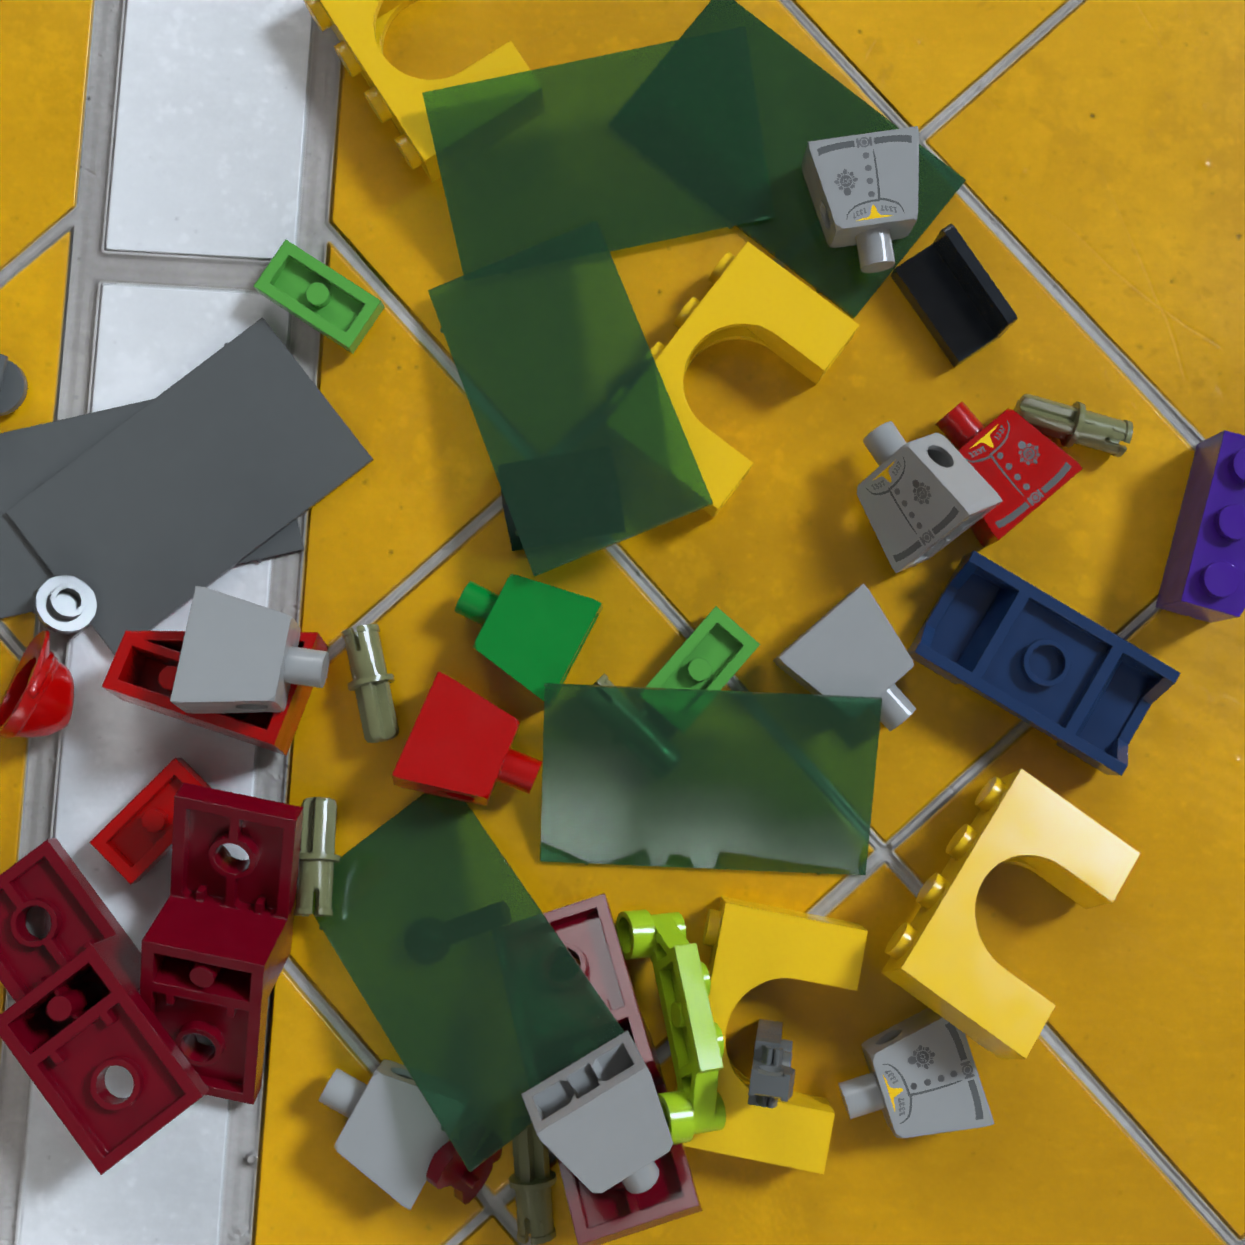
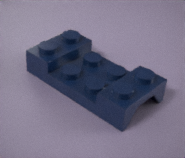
[907,551,1181,776]

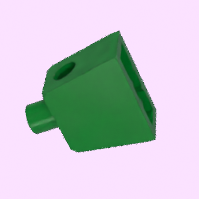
[455,574,603,705]

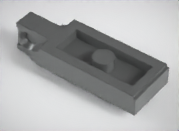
[748,1019,795,1108]

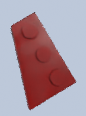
[102,631,328,756]

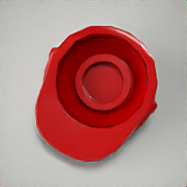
[0,630,74,739]

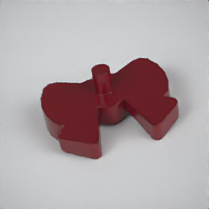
[426,1120,503,1205]

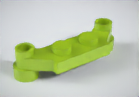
[616,909,726,1145]

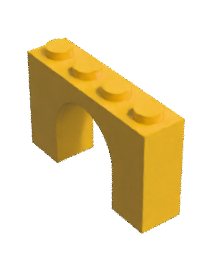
[303,0,545,182]
[603,241,860,518]
[881,768,1140,1060]
[674,896,868,1174]

